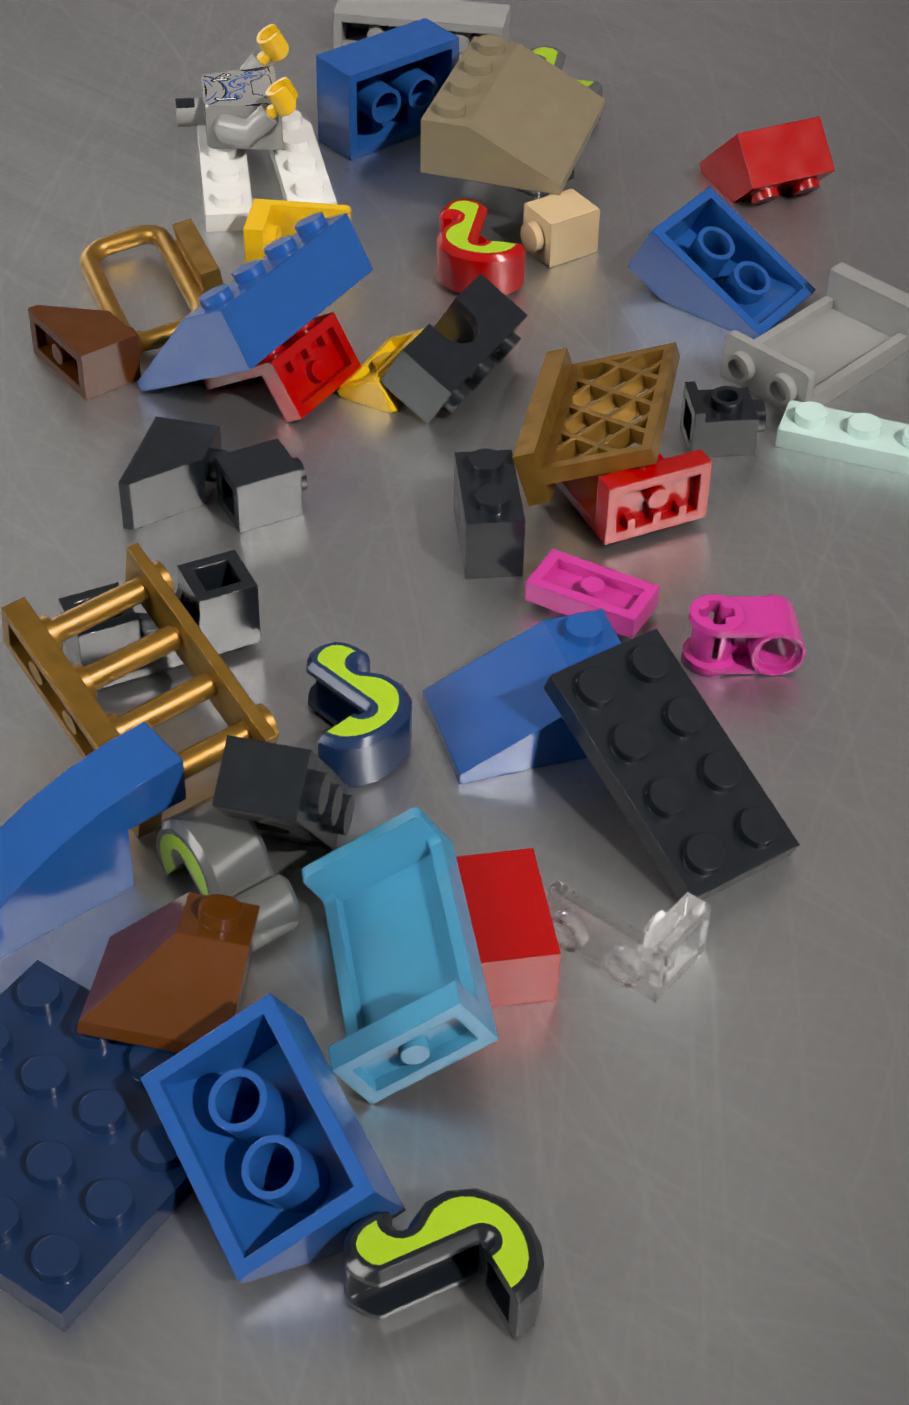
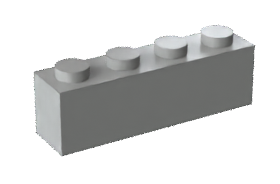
[333,0,510,59]

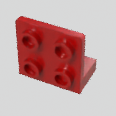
[203,312,361,422]
[556,449,712,545]

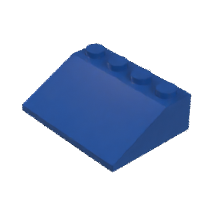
[137,212,373,392]

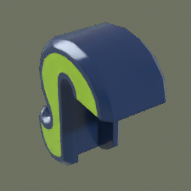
[306,642,412,787]

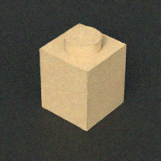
[520,188,600,268]

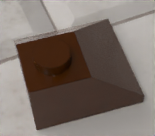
[77,892,260,1053]

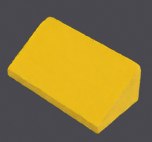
[337,328,424,413]

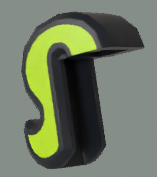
[343,1188,544,1340]

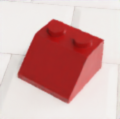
[699,116,835,205]

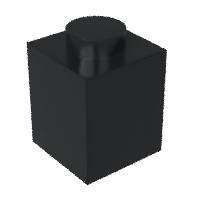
[215,438,308,533]

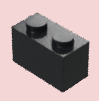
[453,449,526,579]

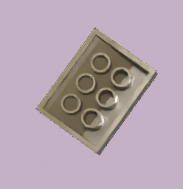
[420,34,606,195]

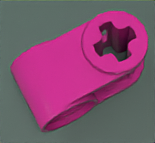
[681,594,806,677]

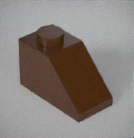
[28,305,143,401]

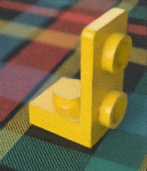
[243,198,351,264]

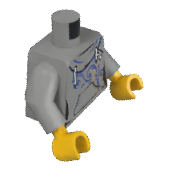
[175,24,298,150]

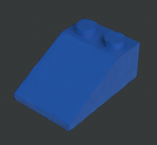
[627,186,816,339]
[423,609,622,784]

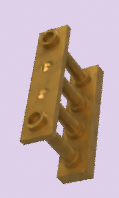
[1,542,279,839]

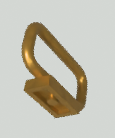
[79,218,223,352]

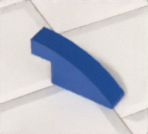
[0,722,186,959]

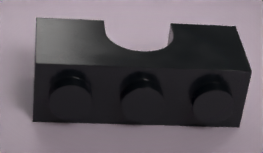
[379,274,528,424]
[58,550,261,690]
[212,735,354,850]

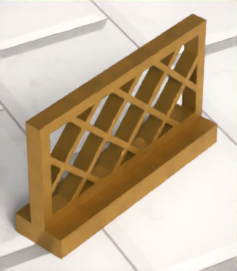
[512,342,680,506]

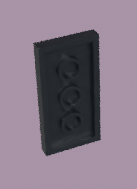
[543,628,800,910]

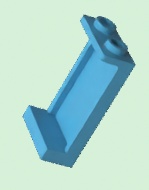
[302,807,499,1105]

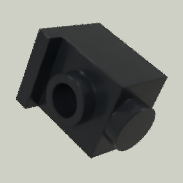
[680,381,766,457]

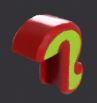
[436,199,525,296]

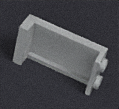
[720,262,909,411]

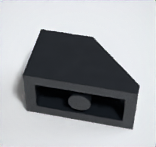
[118,417,228,530]

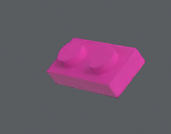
[525,549,660,639]

